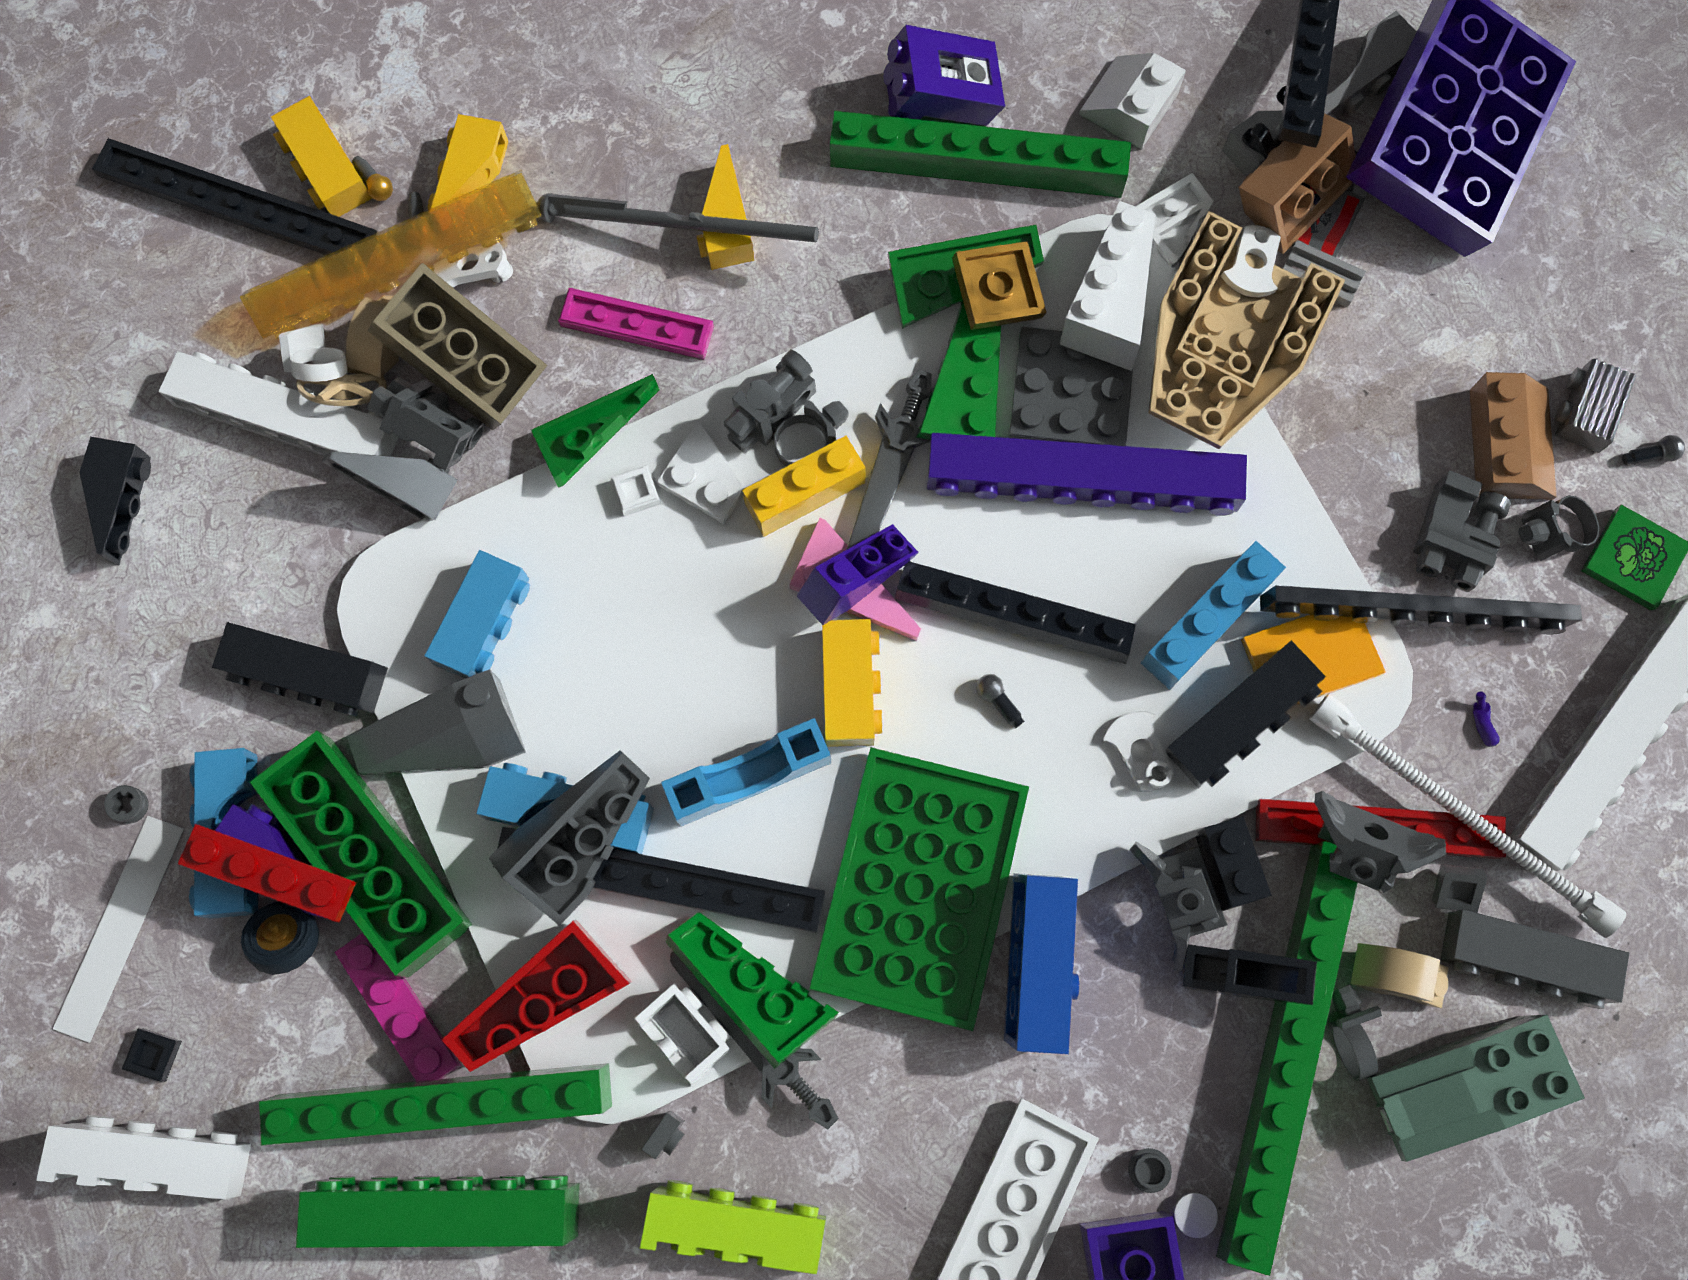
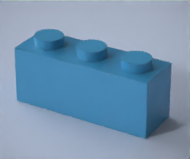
[425,550,530,679]

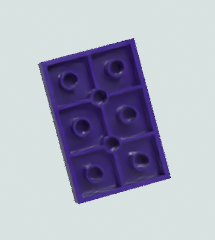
[1346,0,1576,257]

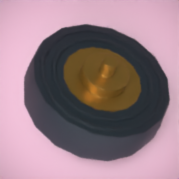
[240,901,319,975]

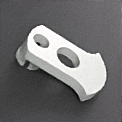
[1221,225,1281,297]
[433,242,513,287]
[1102,711,1177,792]

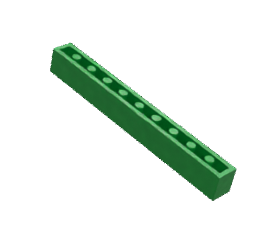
[1216,841,1358,1276]

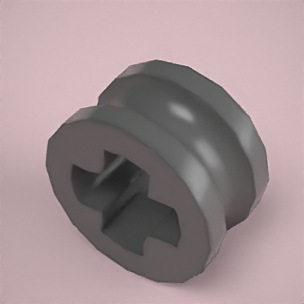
[104,785,149,824]

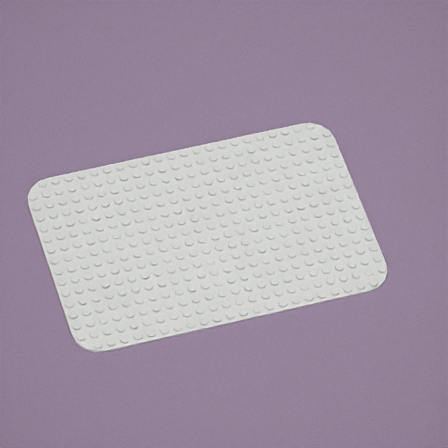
[337,214,1413,1124]

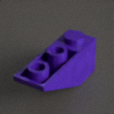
[797,524,919,625]

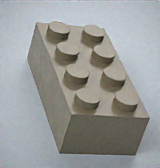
[368,263,548,431]

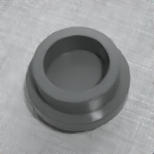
[1128,1148,1172,1193]

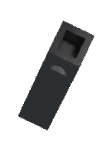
[79,436,151,565]

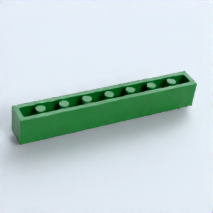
[830,111,1131,198]
[259,1063,612,1146]

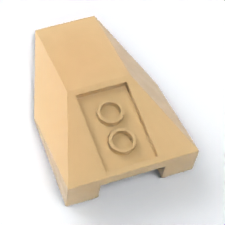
[1148,211,1345,449]

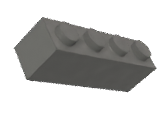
[1440,909,1629,1009]

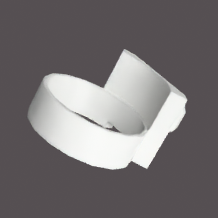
[279,324,347,382]

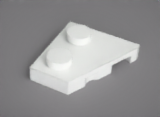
[1136,173,1214,268]
[657,421,744,525]

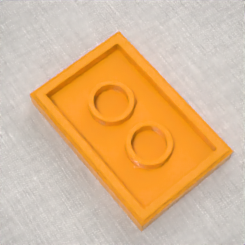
[1241,614,1386,706]

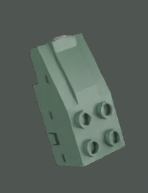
[1367,1014,1585,1162]

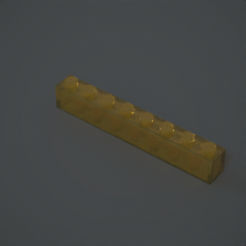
[240,169,542,340]

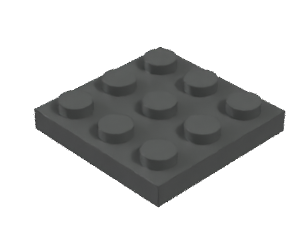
[1009,327,1133,446]

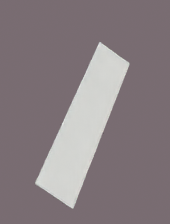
[53,816,184,1043]

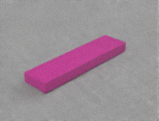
[558,288,714,360]

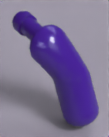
[1473,691,1500,747]

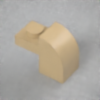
[346,295,399,378]
[1351,943,1449,1008]

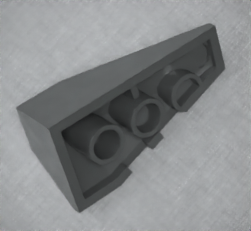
[346,669,526,775]
[489,750,650,926]

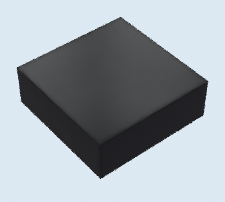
[122,1028,182,1082]

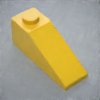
[696,144,755,270]

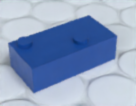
[1004,873,1079,1055]

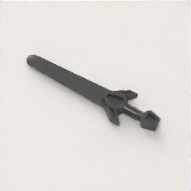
[847,369,932,549]
[670,951,839,1129]

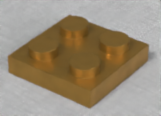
[952,241,1047,330]

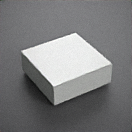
[610,465,661,516]

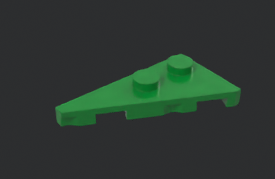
[531,374,660,488]

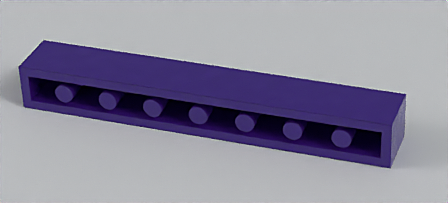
[927,433,1247,516]

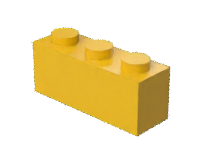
[271,96,372,217]
[742,435,866,537]
[822,619,882,747]

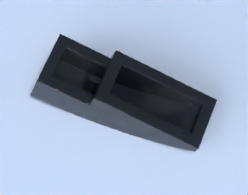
[1183,944,1317,1005]

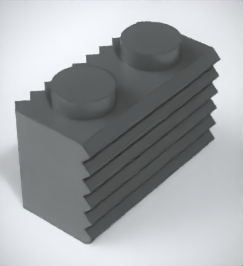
[1554,358,1636,453]

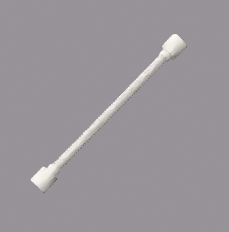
[1309,694,1626,938]

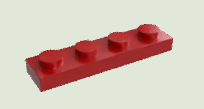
[178,824,356,923]

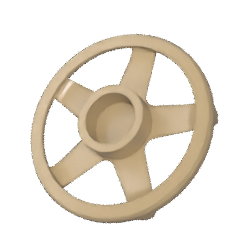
[296,367,387,406]

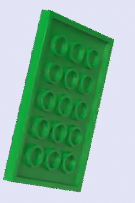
[809,747,1029,1032]

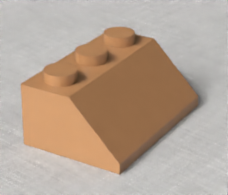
[1238,113,1356,254]
[1469,372,1557,500]

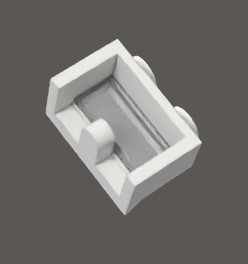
[635,984,730,1086]

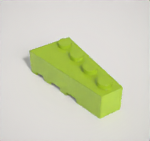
[640,1180,826,1275]

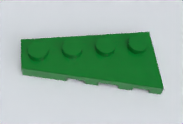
[887,225,1044,329]
[916,300,1001,440]
[665,912,839,1069]

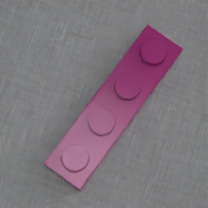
[334,933,461,1082]

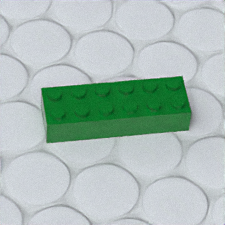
[250,730,472,978]
[296,1175,580,1248]

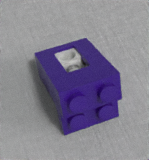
[883,25,1005,126]

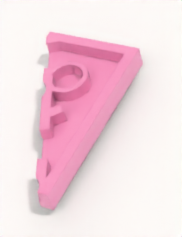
[789,518,921,641]

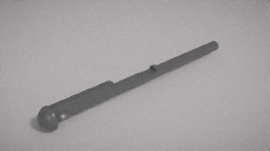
[536,193,819,243]

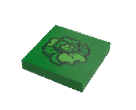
[1581,504,1688,611]

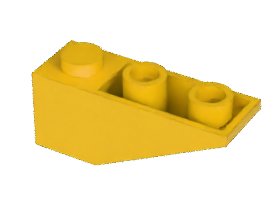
[428,114,509,232]

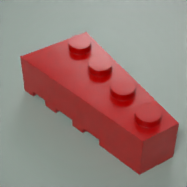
[442,920,632,1072]

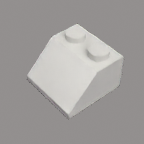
[1079,53,1186,150]

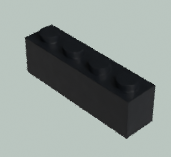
[212,622,388,717]
[1166,640,1326,789]

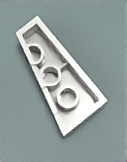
[1060,201,1156,371]
[36,1115,251,1200]

